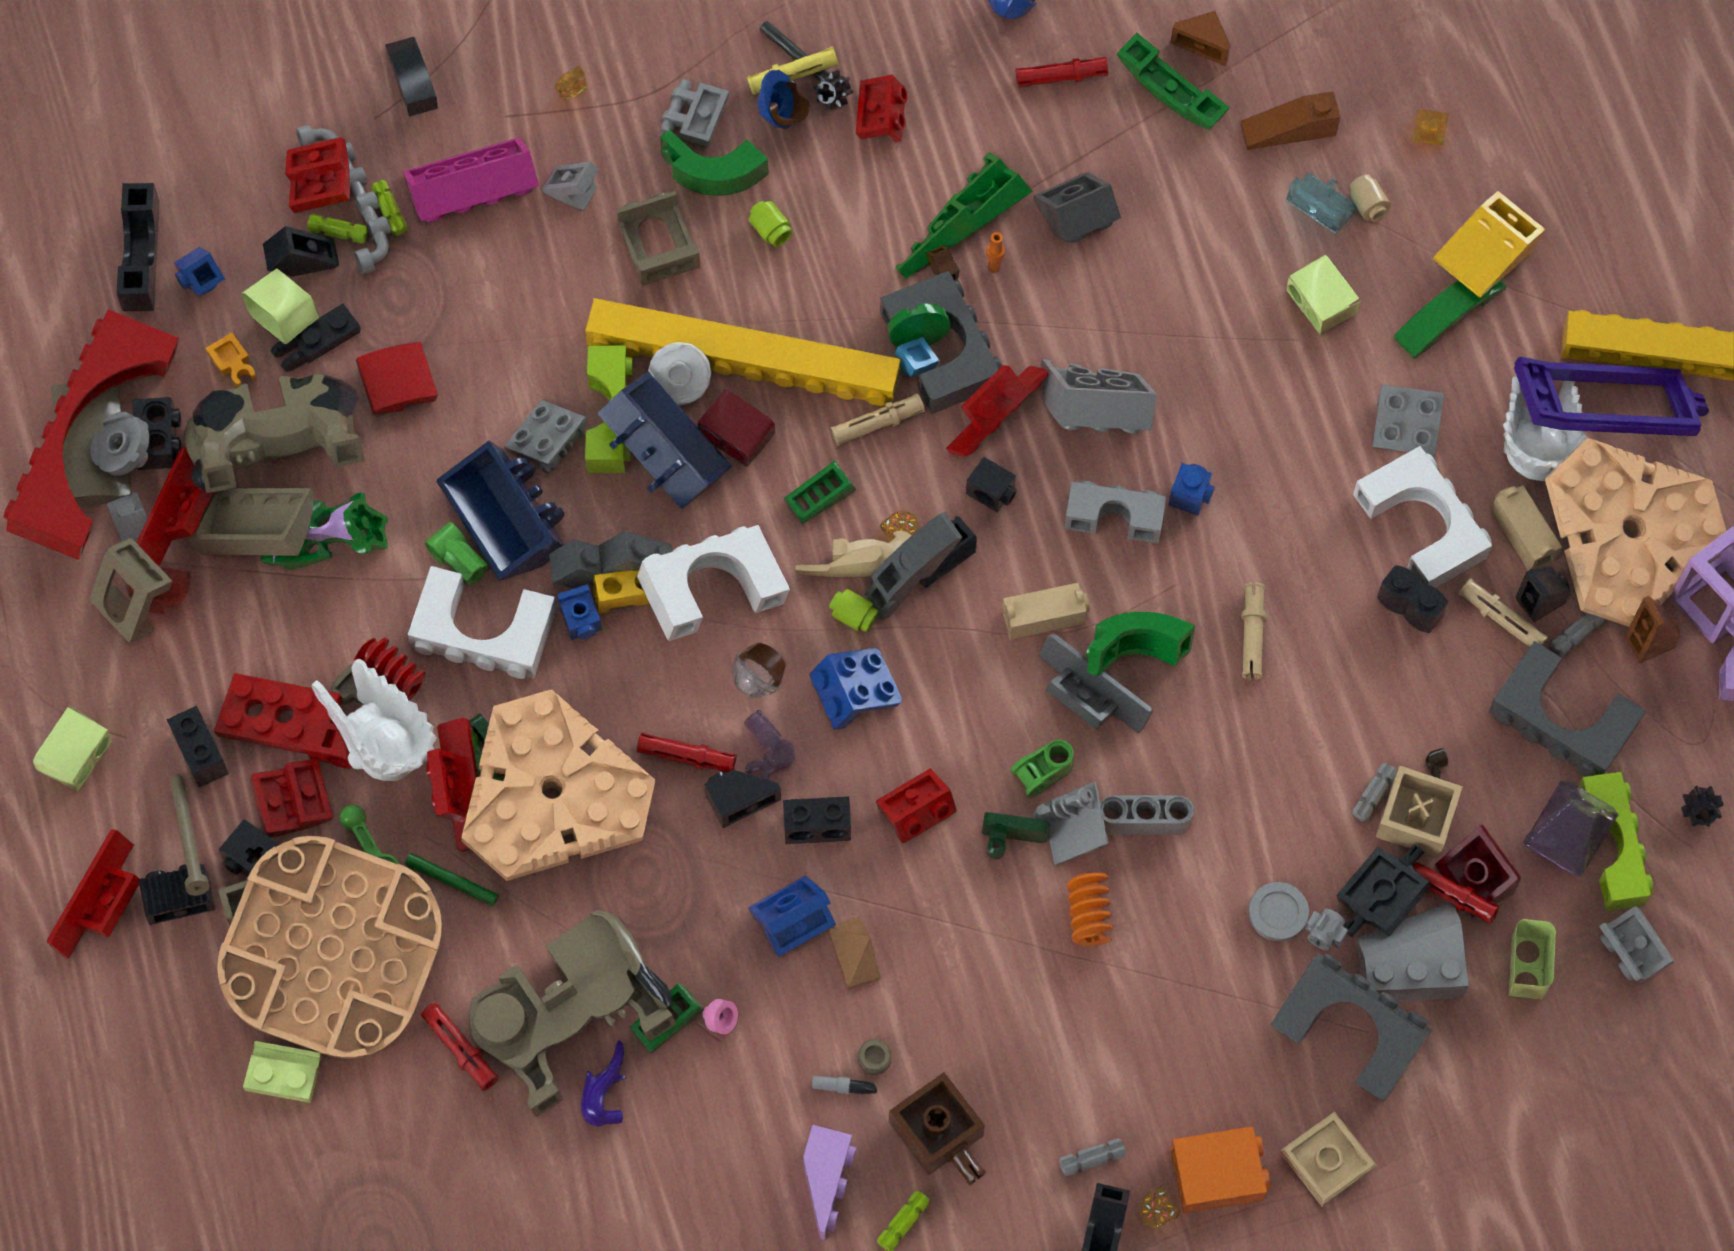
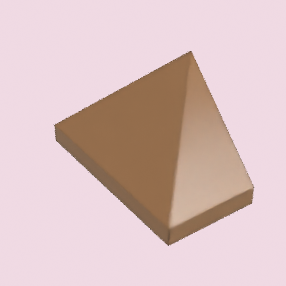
[828,917,880,989]

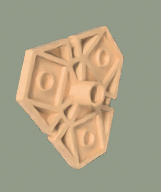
[1545,438,1726,627]
[462,689,656,881]

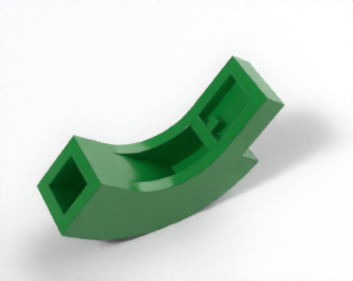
[660,129,769,196]
[1086,612,1195,677]

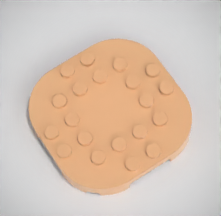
[217,836,442,1059]

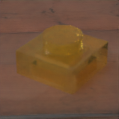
[1412,108,1448,146]

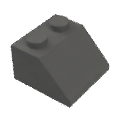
[1033,172,1121,243]

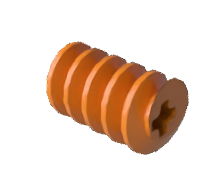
[1067,873,1113,946]

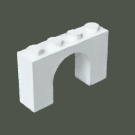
[1353,446,1492,588]
[637,525,790,641]
[408,566,557,679]

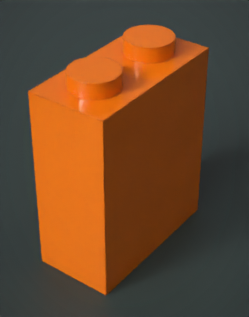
[1170,1126,1271,1214]

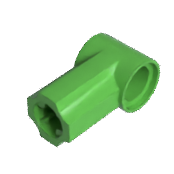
[424,522,488,586]

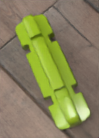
[371,180,408,236]
[307,214,368,244]
[877,1190,930,1251]

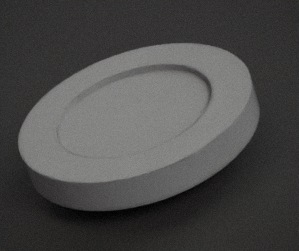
[1249,882,1309,941]

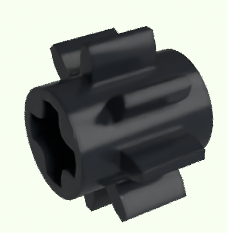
[813,70,853,110]
[1681,785,1724,827]

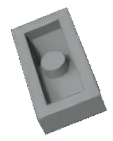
[541,161,599,210]
[106,492,148,542]

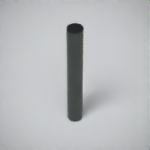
[760,21,828,82]

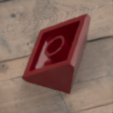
[1435,825,1521,917]

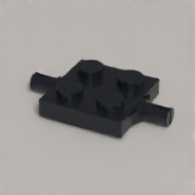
[1336,844,1431,937]

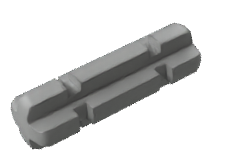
[1550,613,1605,657]
[1352,763,1397,822]
[1059,1138,1126,1176]

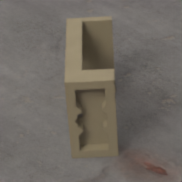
[616,191,700,286]
[89,538,173,643]

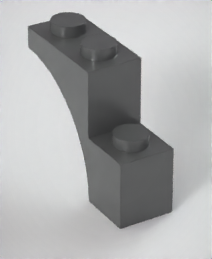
[549,531,672,588]

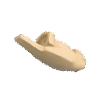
[795,531,911,577]

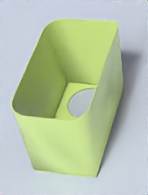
[1286,255,1361,335]
[242,268,319,344]
[33,705,112,792]
[1509,919,1556,999]

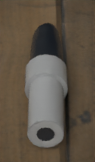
[812,1075,877,1094]

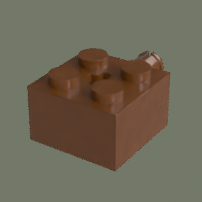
[889,1072,986,1185]

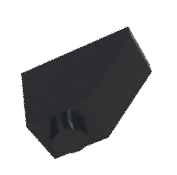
[263,226,339,277]
[1515,566,1571,623]
[704,770,781,828]

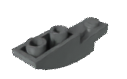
[864,512,962,619]

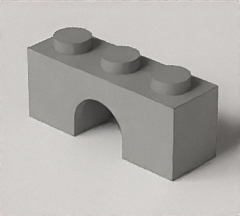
[1064,481,1166,544]

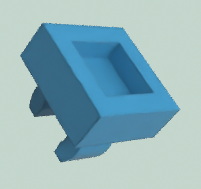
[894,337,939,377]

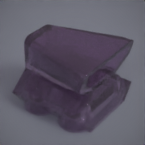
[1523,780,1619,877]

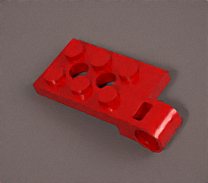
[214,673,353,769]

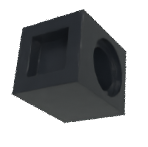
[966,457,1017,513]

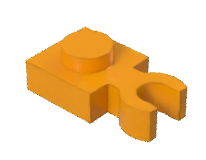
[205,332,257,388]

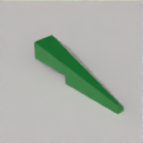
[895,152,1033,278]

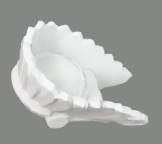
[1503,373,1588,481]
[312,659,437,781]

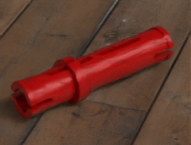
[1015,56,1109,88]
[637,732,737,773]
[1413,861,1500,925]
[420,1002,499,1091]

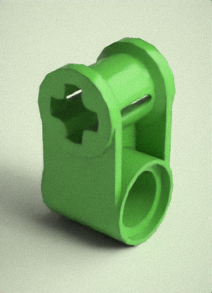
[1010,740,1073,798]

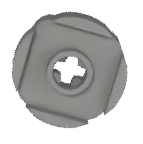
[90,412,149,476]

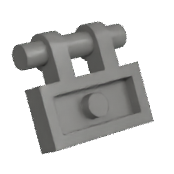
[660,79,729,148]

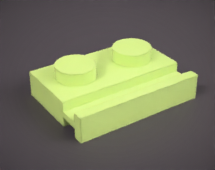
[243,1041,322,1103]

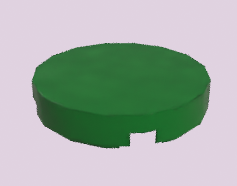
[888,304,950,347]

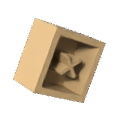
[1375,765,1463,858]

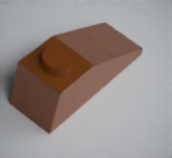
[1240,91,1340,150]
[1625,596,1681,663]

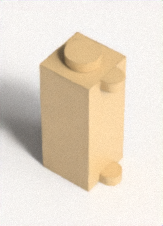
[1491,485,1562,571]
[1002,583,1090,640]

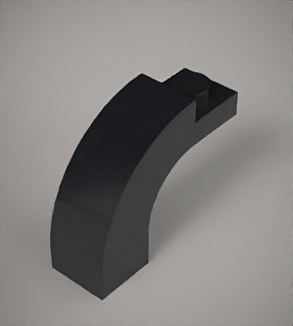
[1082,1183,1130,1251]

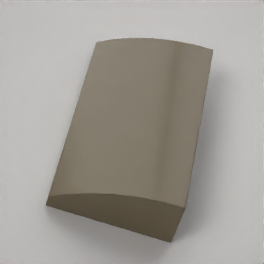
[51,384,132,508]
[188,488,314,556]

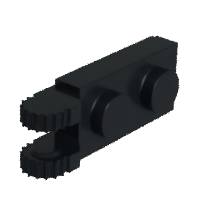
[271,303,361,372]

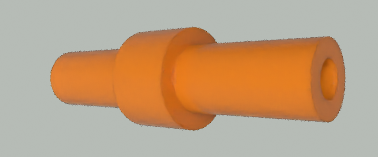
[986,232,1005,273]

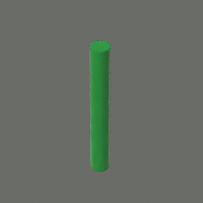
[405,853,499,906]

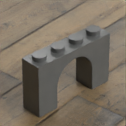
[880,271,1002,414]
[1489,641,1646,777]
[1271,954,1432,1102]

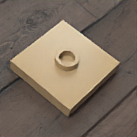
[1280,1111,1377,1207]

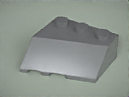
[1041,359,1157,433]
[1356,902,1469,1001]

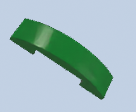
[1117,32,1230,130]
[1393,280,1507,359]

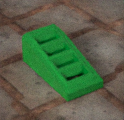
[784,460,856,524]
[629,982,704,1053]

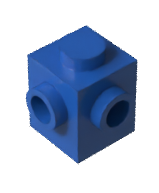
[174,247,225,295]
[1169,463,1215,516]

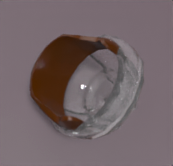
[732,642,786,698]

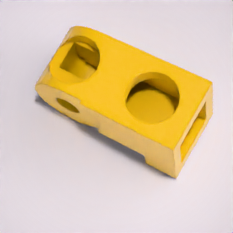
[592,570,649,614]

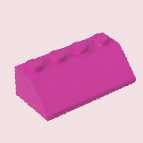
[402,137,539,222]

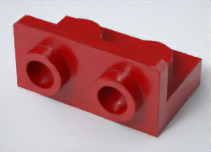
[856,74,908,142]
[876,768,957,843]

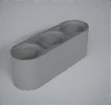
[1100,795,1194,835]

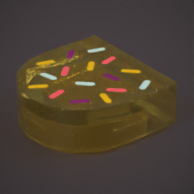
[555,66,587,100]
[880,511,919,540]
[1139,1185,1181,1227]

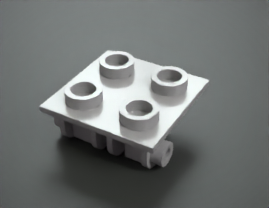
[1372,384,1444,456]
[504,400,587,473]
[1033,782,1108,866]

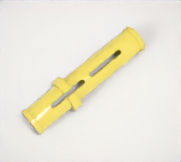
[747,46,839,95]

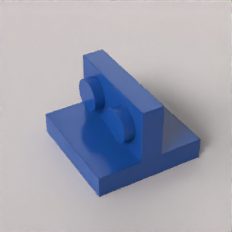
[748,875,836,957]

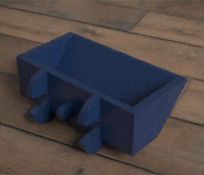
[597,372,732,509]
[436,440,565,581]

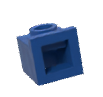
[557,584,602,640]

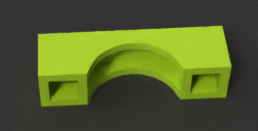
[585,345,633,473]
[1577,772,1653,911]

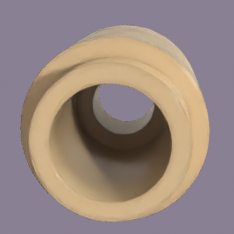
[1349,175,1391,222]

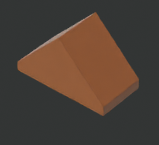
[1170,11,1231,66]

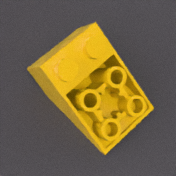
[1433,191,1546,298]

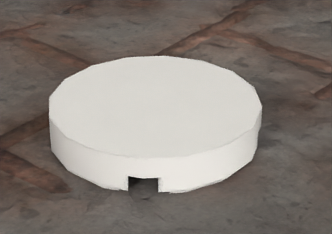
[648,342,712,406]

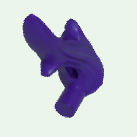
[581,1040,626,1127]

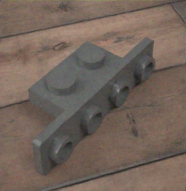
[1039,633,1153,733]

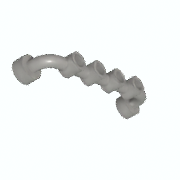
[296,125,391,275]

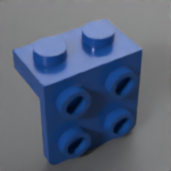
[809,648,902,730]

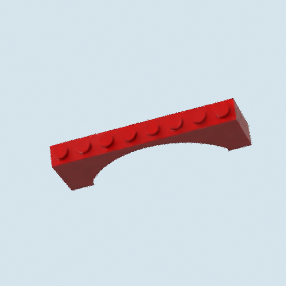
[3,309,179,560]

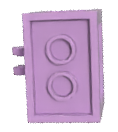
[1670,526,1734,644]

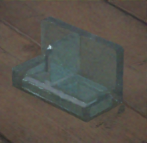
[1286,173,1357,234]

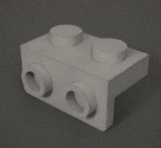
[1599,906,1675,984]

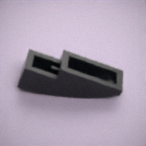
[385,37,438,117]

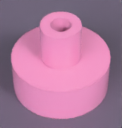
[702,999,738,1034]

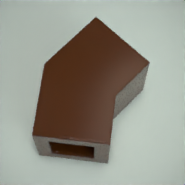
[926,245,960,280]

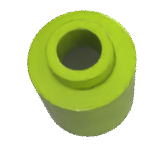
[749,201,793,247]
[829,588,879,633]

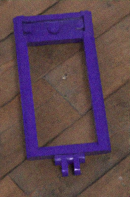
[1514,357,1709,436]

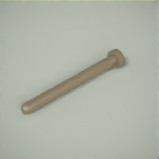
[170,774,210,896]

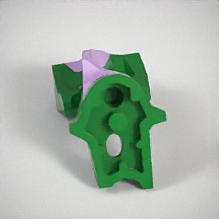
[261,492,388,570]

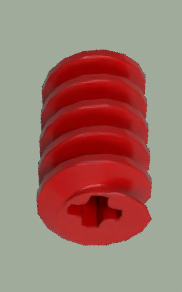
[354,638,426,701]

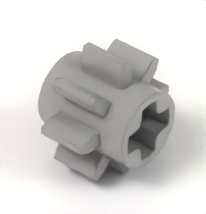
[1305,909,1348,951]

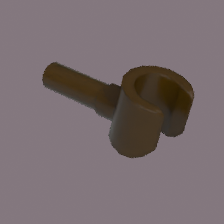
[1425,748,1448,779]

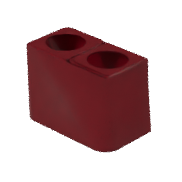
[698,389,776,467]

